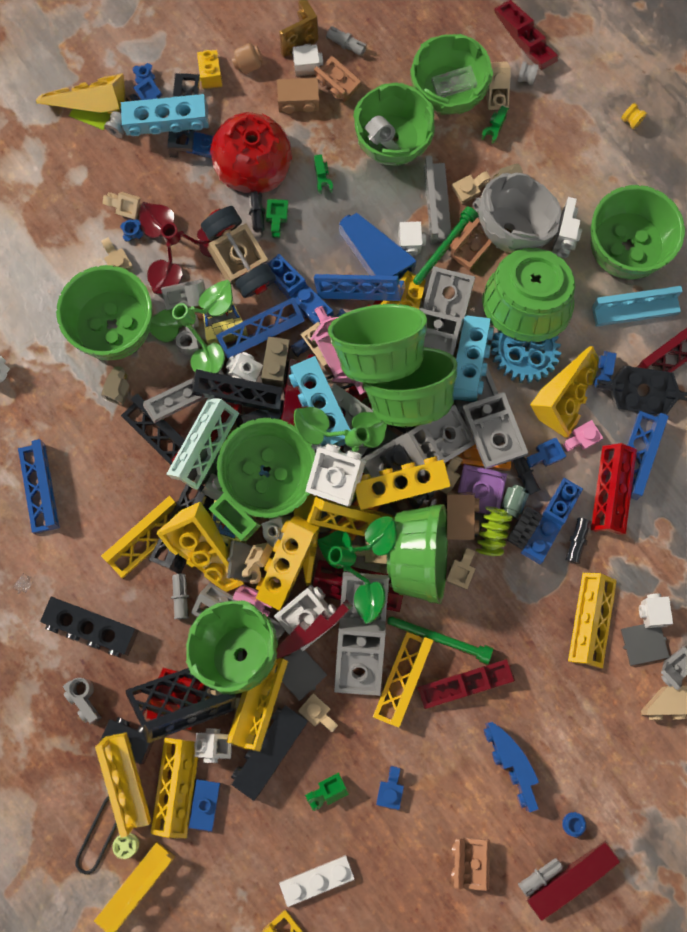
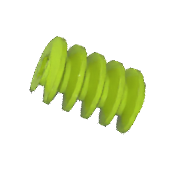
[476,506,512,556]

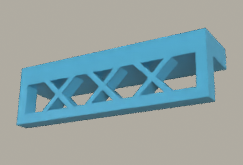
[592,286,683,327]

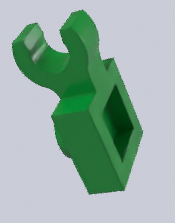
[481,105,509,144]
[314,154,333,194]
[266,199,289,238]
[305,772,349,811]

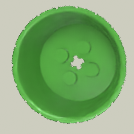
[590,185,685,279]
[482,248,575,342]
[56,265,152,361]
[328,304,427,383]
[362,347,458,427]
[217,418,315,518]
[387,504,448,604]

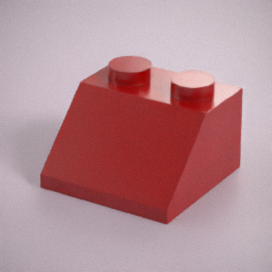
[146,668,205,730]

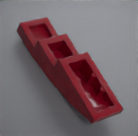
[494,0,558,71]
[276,599,353,659]
[418,659,515,709]
[527,841,620,921]

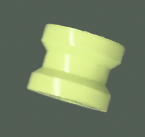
[113,833,139,859]

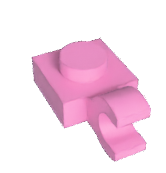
[563,420,603,452]
[233,584,272,617]

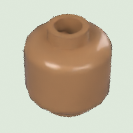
[232,43,263,74]

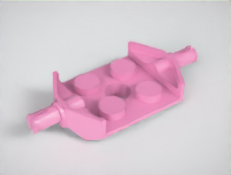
[310,306,366,395]

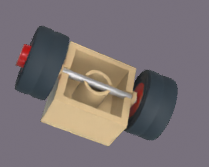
[201,206,276,298]

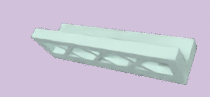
[166,398,239,490]

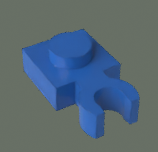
[133,76,163,100]

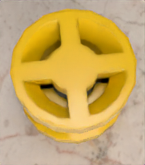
[621,103,647,130]

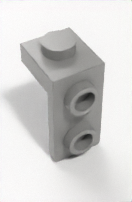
[661,645,687,690]

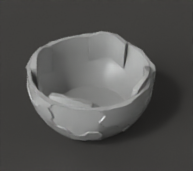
[478,173,562,253]

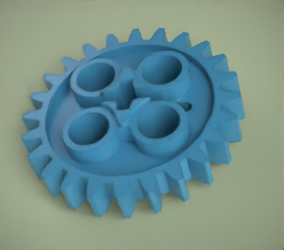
[491,329,561,384]

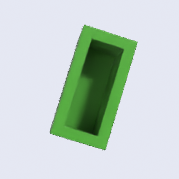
[209,493,261,542]

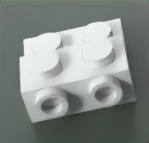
[552,197,582,258]
[305,444,366,506]
[274,585,340,651]

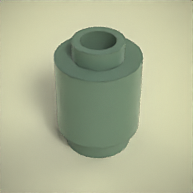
[501,485,529,519]

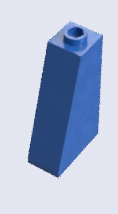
[339,213,416,279]

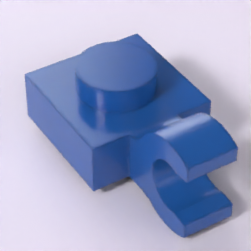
[594,351,617,387]
[526,437,566,468]
[376,766,404,810]

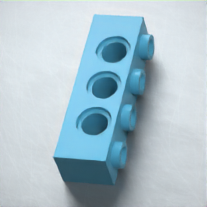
[121,94,209,136]
[453,315,494,402]
[288,356,350,447]

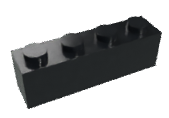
[231,705,309,801]

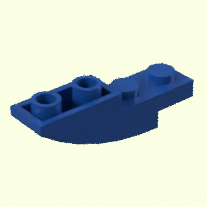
[267,254,334,324]
[521,478,583,565]
[484,722,539,812]

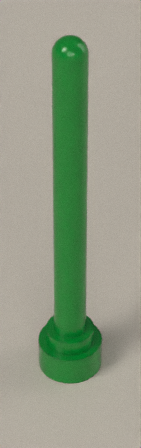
[413,207,479,285]
[387,616,493,665]

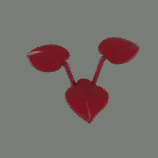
[140,202,212,294]

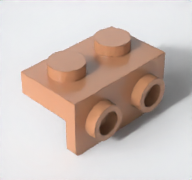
[314,56,362,102]
[450,218,493,271]
[451,838,490,891]

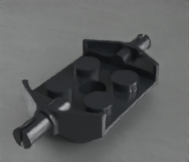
[596,365,687,415]

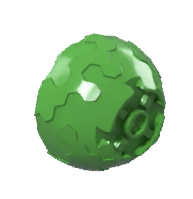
[410,34,493,115]
[353,83,435,166]
[186,600,278,694]

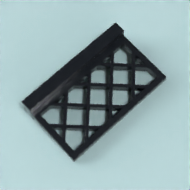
[126,668,236,743]

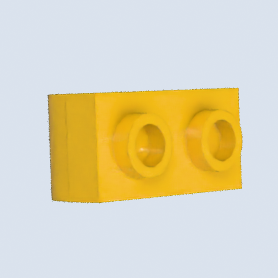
[197,50,222,89]

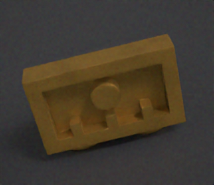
[279,0,318,57]

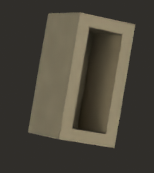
[261,337,290,388]

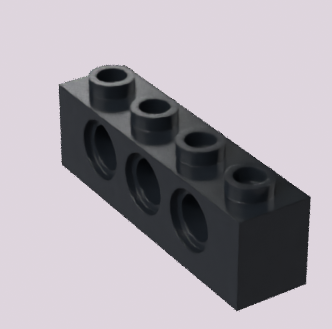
[40,596,139,658]

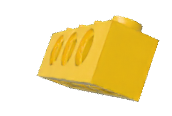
[355,456,451,510]
[256,515,320,611]

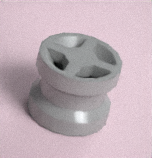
[517,61,539,86]
[104,112,124,138]

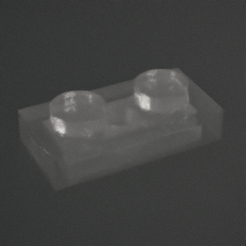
[432,66,477,97]

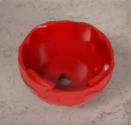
[210,112,292,193]

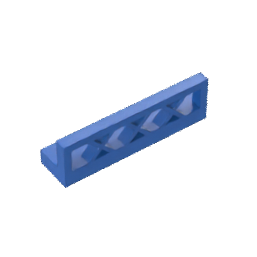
[314,274,405,301]
[216,297,305,359]
[627,411,669,500]
[18,439,60,534]

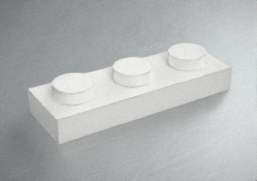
[279,855,354,907]

